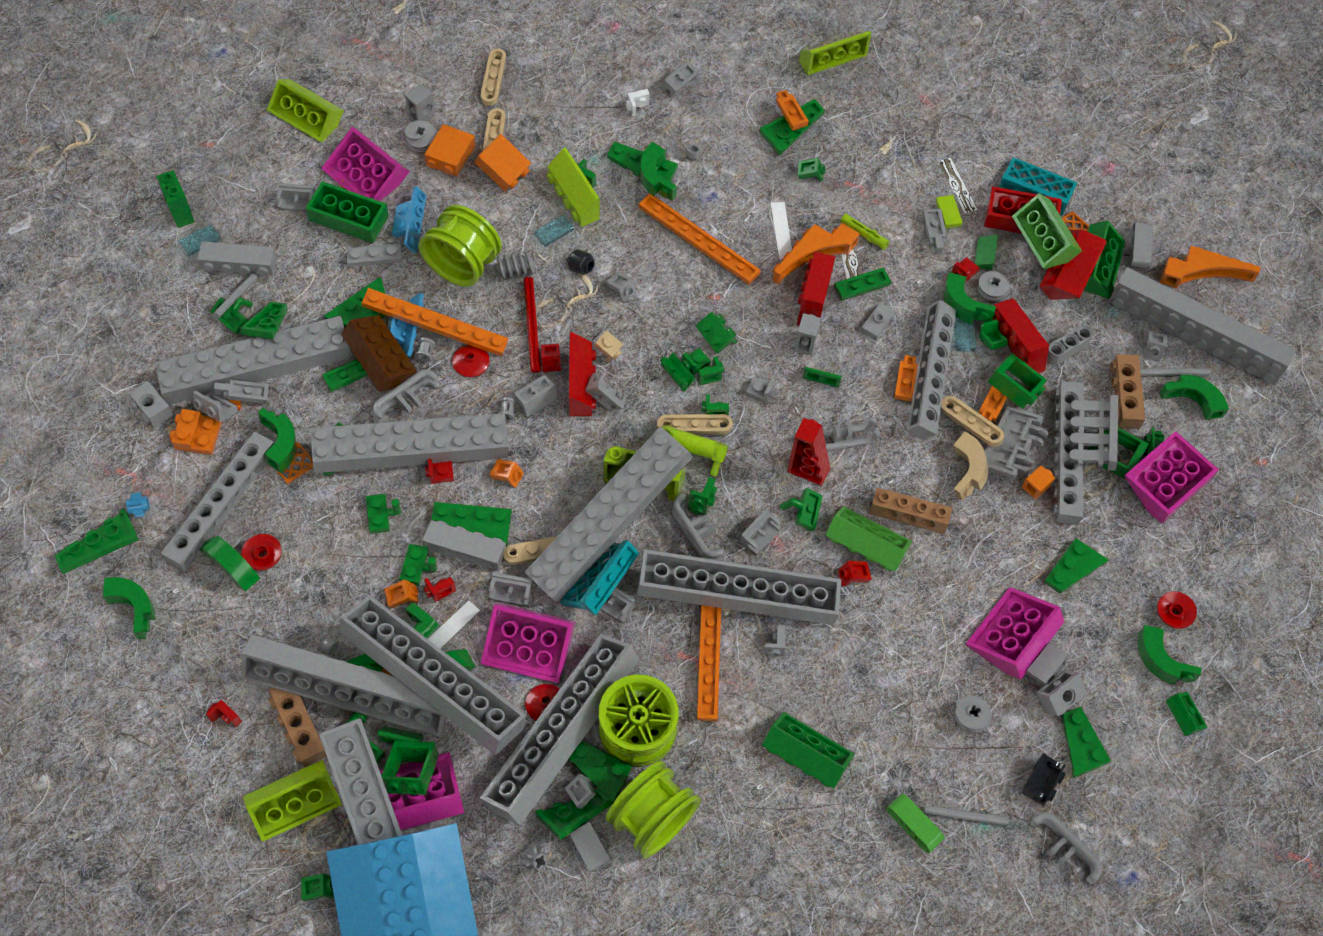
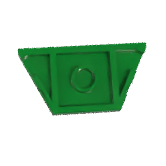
[324,277,387,328]

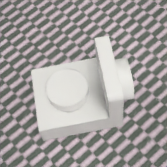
[625,89,650,117]

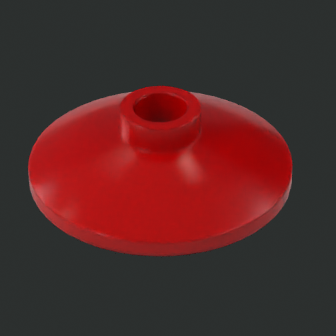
[452,345,489,378]
[241,534,282,571]
[1157,591,1197,629]
[525,684,560,721]

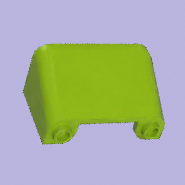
[603,446,686,502]

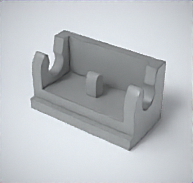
[661,61,699,98]
[276,183,316,212]
[585,373,627,412]
[514,374,558,417]
[740,509,781,556]
[489,572,533,607]
[600,587,635,623]
[1026,642,1068,689]
[570,822,613,872]

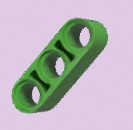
[886,793,945,853]

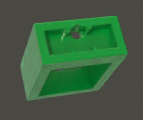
[156,170,195,228]
[988,353,1047,409]
[1087,428,1149,479]
[381,741,439,795]

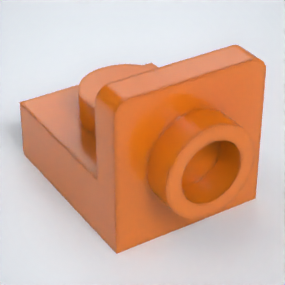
[489,459,524,488]
[384,580,419,608]

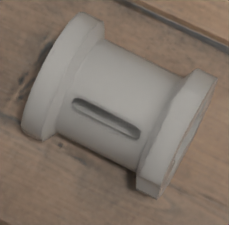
[415,337,435,362]
[498,397,517,422]

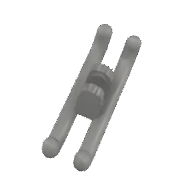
[373,370,439,423]
[823,417,881,451]
[672,493,724,561]
[1029,812,1102,885]

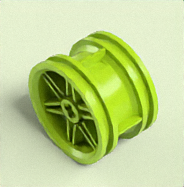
[418,205,502,287]
[599,674,679,767]
[606,761,701,859]

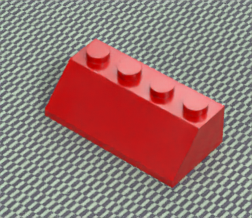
[984,186,1062,234]
[1039,229,1107,300]
[569,332,596,416]

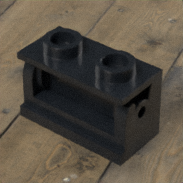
[1021,753,1066,806]

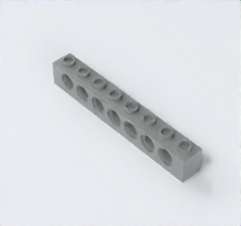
[907,300,956,440]
[1052,381,1084,525]
[161,431,274,572]

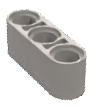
[1129,222,1153,269]
[1047,325,1094,365]

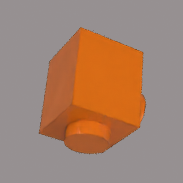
[1022,465,1055,500]

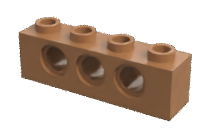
[1110,354,1145,429]
[869,488,952,534]
[268,688,327,767]

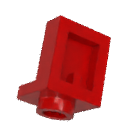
[951,257,980,283]
[541,343,561,372]
[425,459,454,484]
[838,561,872,587]
[423,577,456,603]
[206,700,242,727]

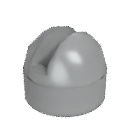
[686,144,700,160]
[321,637,339,656]

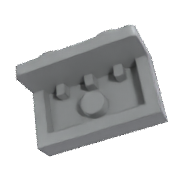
[192,391,238,422]

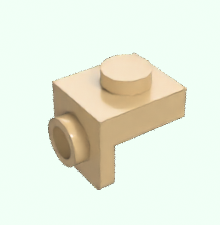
[594,330,623,362]

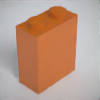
[424,124,476,177]
[474,134,532,192]

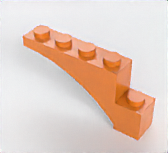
[772,223,860,284]
[1160,246,1261,289]

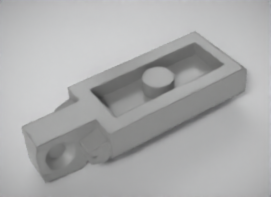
[922,209,947,254]
[213,379,268,404]

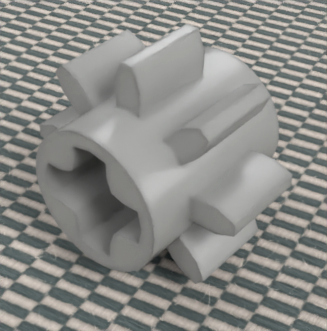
[521,845,548,873]

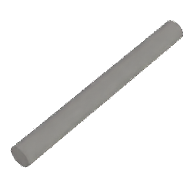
[213,273,257,319]
[1140,368,1210,376]
[924,805,1009,826]

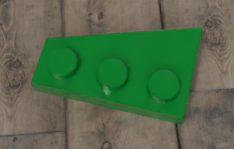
[535,788,611,840]

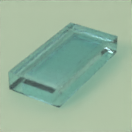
[535,215,574,247]
[179,224,221,256]
[954,317,976,352]

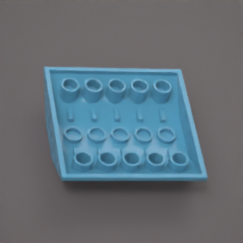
[326,823,478,936]

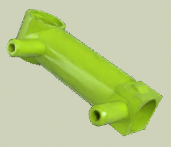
[662,425,729,477]

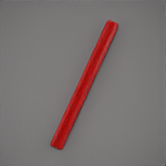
[524,277,541,373]

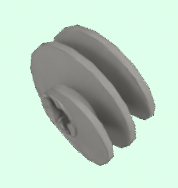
[405,120,436,153]
[977,271,1010,303]
[954,696,992,733]

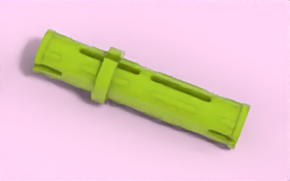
[840,213,890,250]

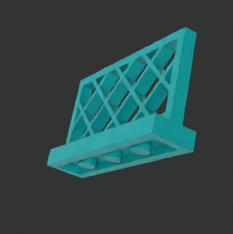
[999,157,1078,216]
[560,540,639,615]

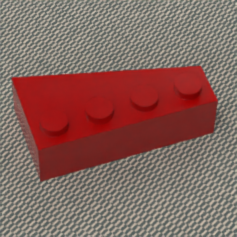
[796,252,836,326]
[993,298,1049,373]
[787,418,830,486]

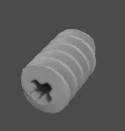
[497,252,535,278]

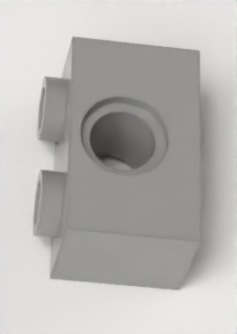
[405,84,435,122]
[794,313,821,356]
[128,381,173,428]
[1036,669,1087,716]

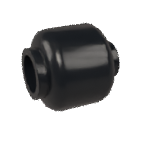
[567,249,595,275]

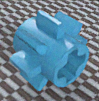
[126,492,150,518]

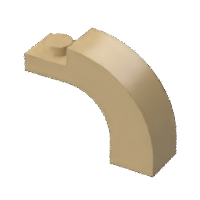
[953,432,988,501]

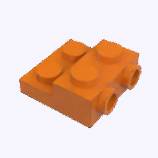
[170,409,222,455]

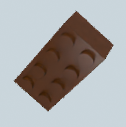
[341,315,417,392]

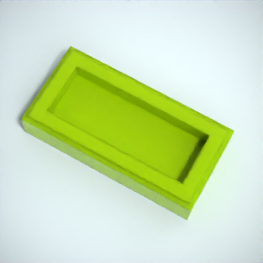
[935,195,963,229]

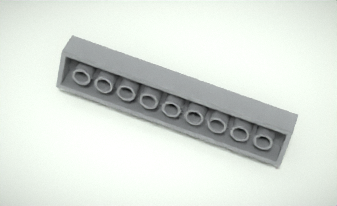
[1109,267,1296,385]
[155,316,352,405]
[311,413,509,473]
[525,426,693,602]
[637,549,841,625]
[339,595,527,755]
[480,634,640,826]
[241,635,448,737]

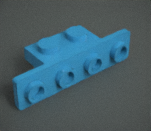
[392,186,426,254]
[387,293,424,358]

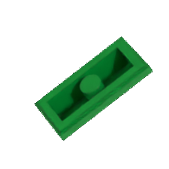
[975,235,998,270]
[803,367,842,388]
[1166,692,1208,736]
[377,726,423,744]

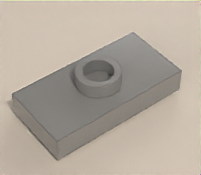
[861,302,896,339]

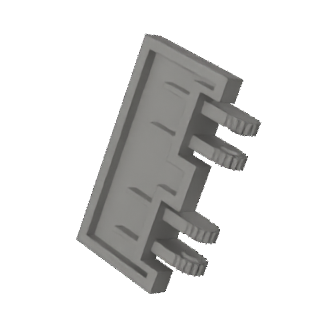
[985,406,1048,479]

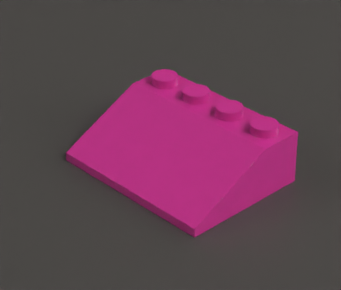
[321,126,410,201]
[1124,431,1219,524]
[966,587,1064,680]
[481,603,576,683]
[380,752,464,830]

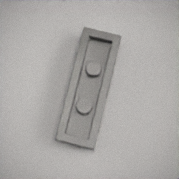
[346,243,403,268]

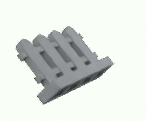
[1069,395,1118,471]

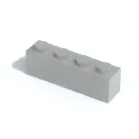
[197,242,277,276]
[422,520,506,571]

